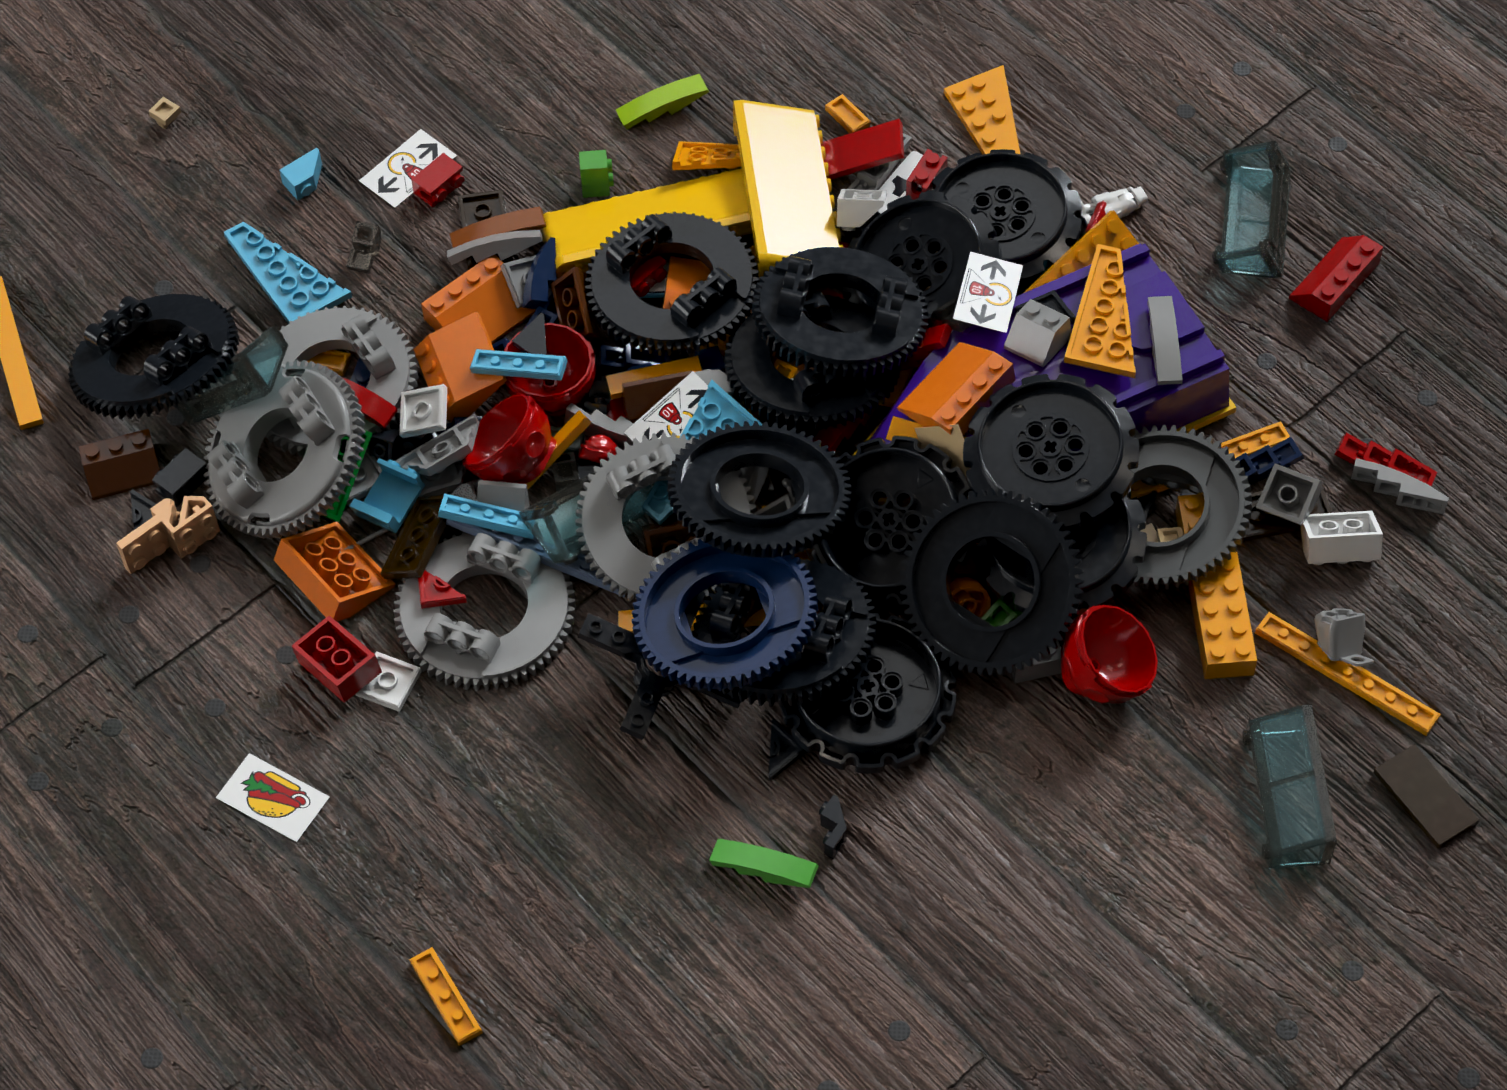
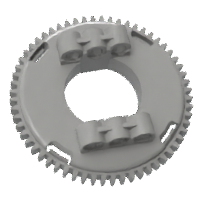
[203,360,366,539]

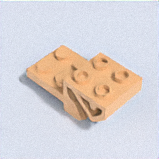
[116,496,220,574]

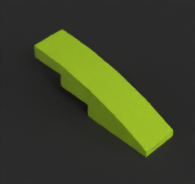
[616,74,709,130]

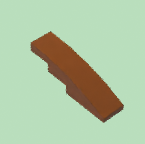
[450,207,546,248]

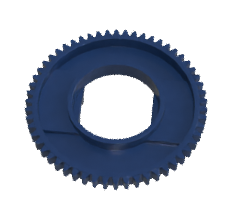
[632,539,819,691]

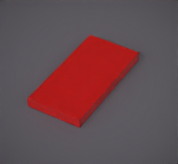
[820,119,904,180]

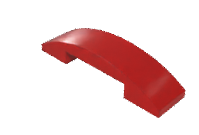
[342,377,398,429]

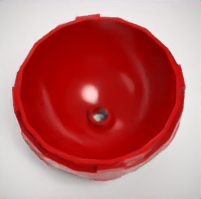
[504,323,596,416]
[461,394,556,484]
[1061,605,1158,703]

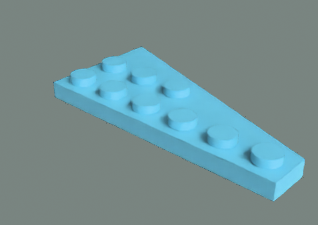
[224,222,352,324]
[642,379,762,525]

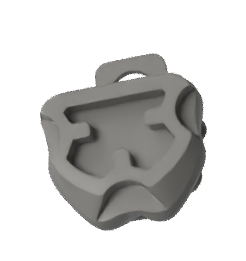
[1314,608,1374,666]

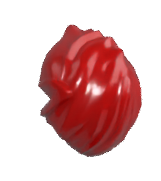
[578,434,617,463]

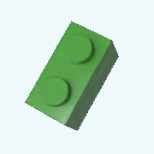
[579,150,614,198]

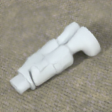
[1080,186,1148,235]

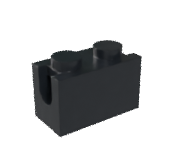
[152,448,208,507]

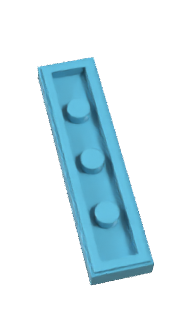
[470,349,568,381]
[438,493,539,539]

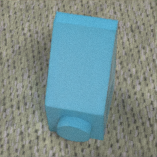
[279,148,322,201]

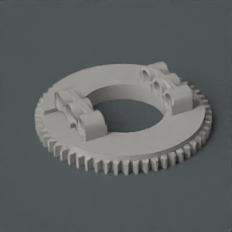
[246,306,419,458]
[575,433,756,602]
[394,532,576,691]

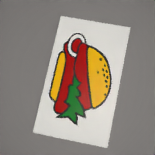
[216,753,329,842]

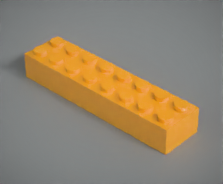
[1175,494,1257,679]

